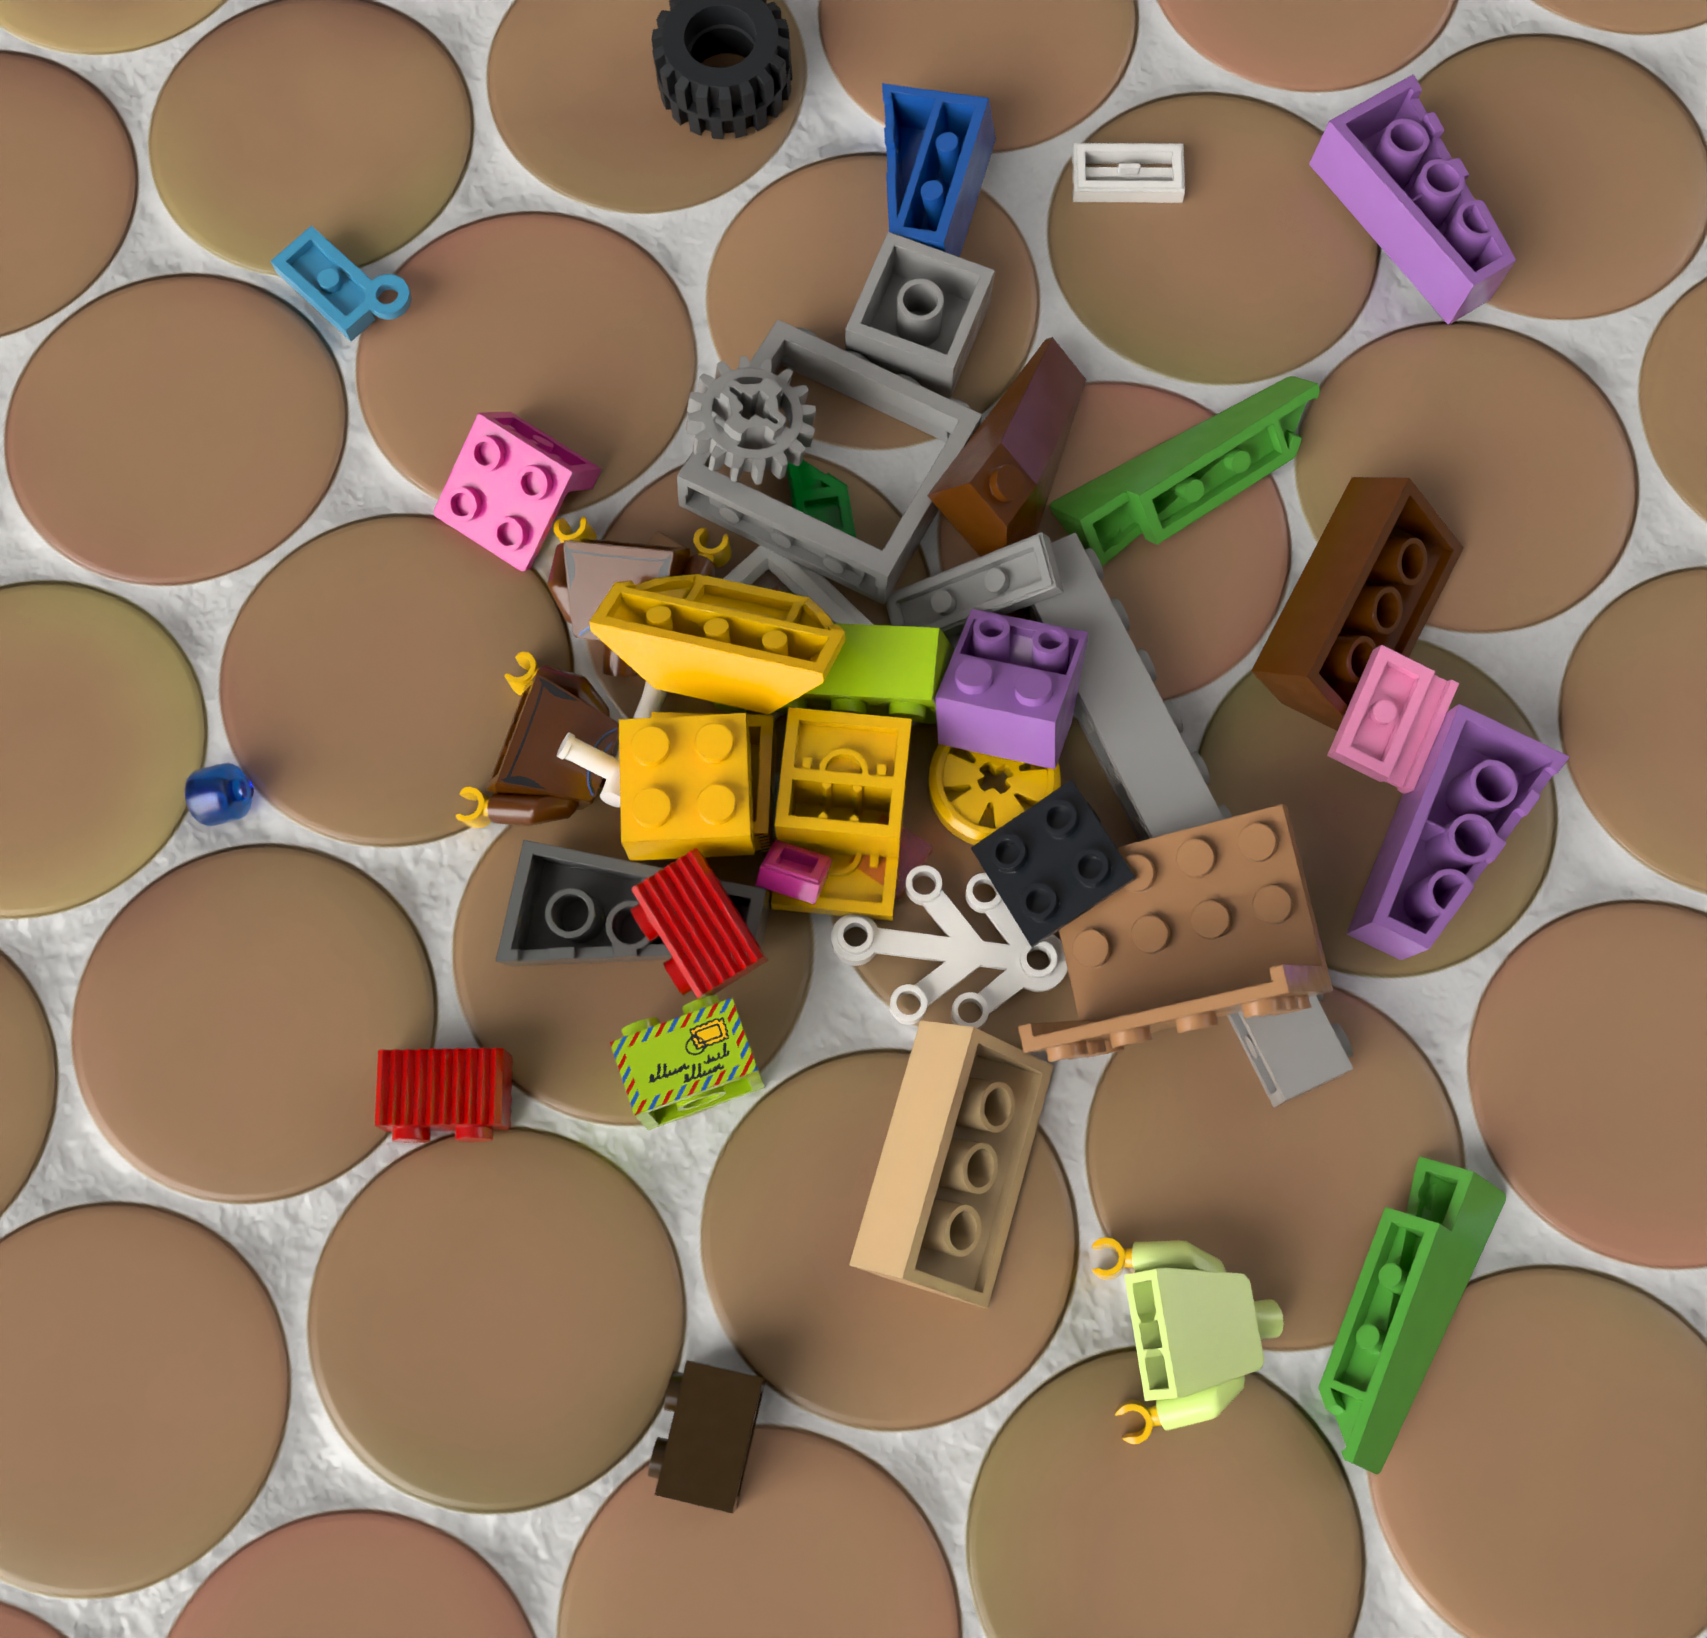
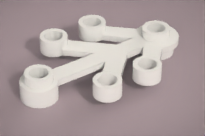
[831,865,1068,1030]

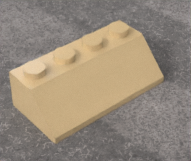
[849,1021,1054,1309]

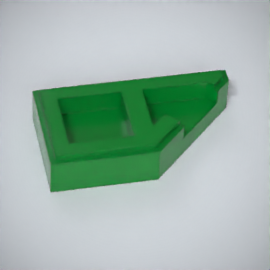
[786,460,856,538]

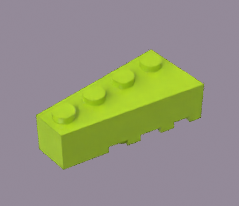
[714,623,955,725]

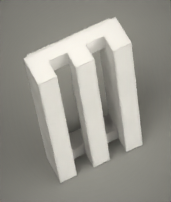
[1072,143,1185,203]

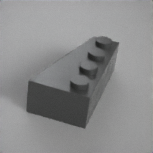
[495,840,772,966]

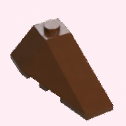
[927,337,1086,557]

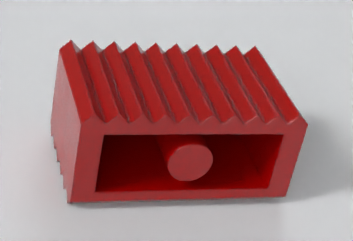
[630,848,768,999]
[375,1047,513,1143]

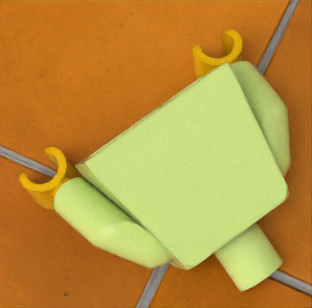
[1091,1237,1284,1444]

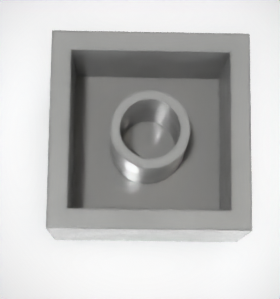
[845,232,995,398]

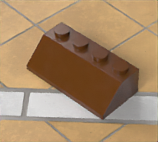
[1251,477,1463,731]

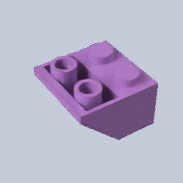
[935,609,1088,769]

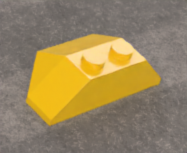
[589,574,846,715]

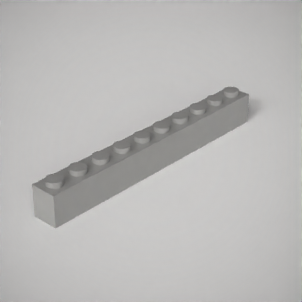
[1022,532,1354,1108]

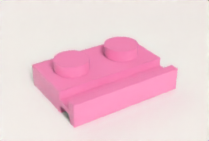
[1327,645,1459,794]

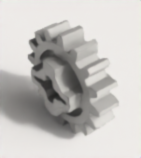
[686,356,816,484]

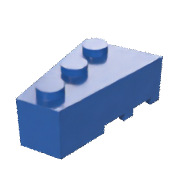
[882,83,996,257]

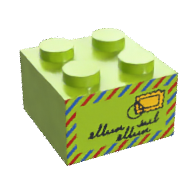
[610,995,765,1131]

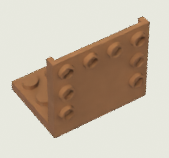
[1018,804,1333,1062]

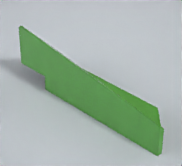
[1049,376,1320,566]
[1318,1156,1506,1474]

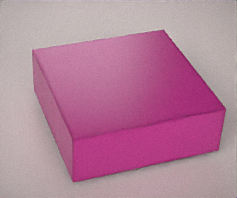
[756,840,833,904]

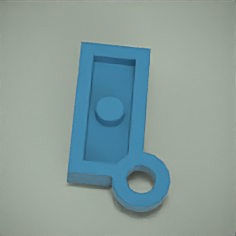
[270,225,412,341]

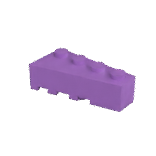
[1309,74,1516,325]
[1346,704,1570,960]

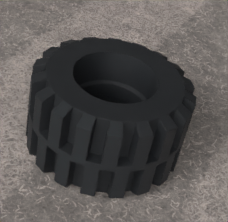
[651,0,792,139]

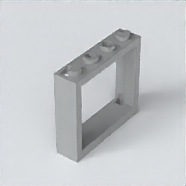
[677,319,982,605]

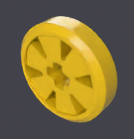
[928,744,1061,845]

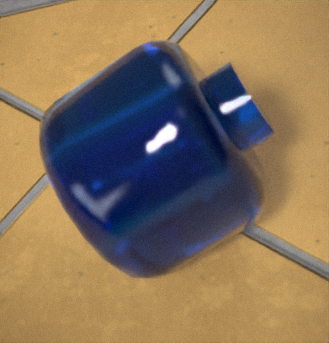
[184,762,254,827]

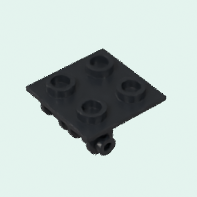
[971,780,1137,947]

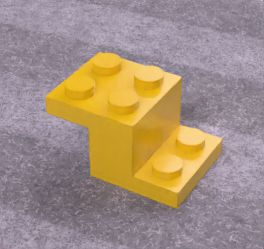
[771,707,912,921]

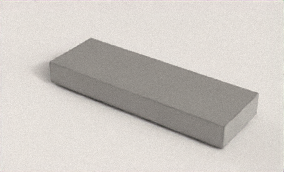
[886,532,1064,638]

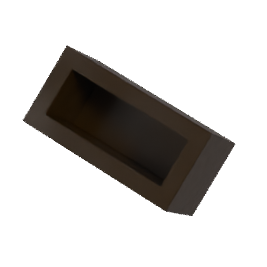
[648,1360,766,1513]

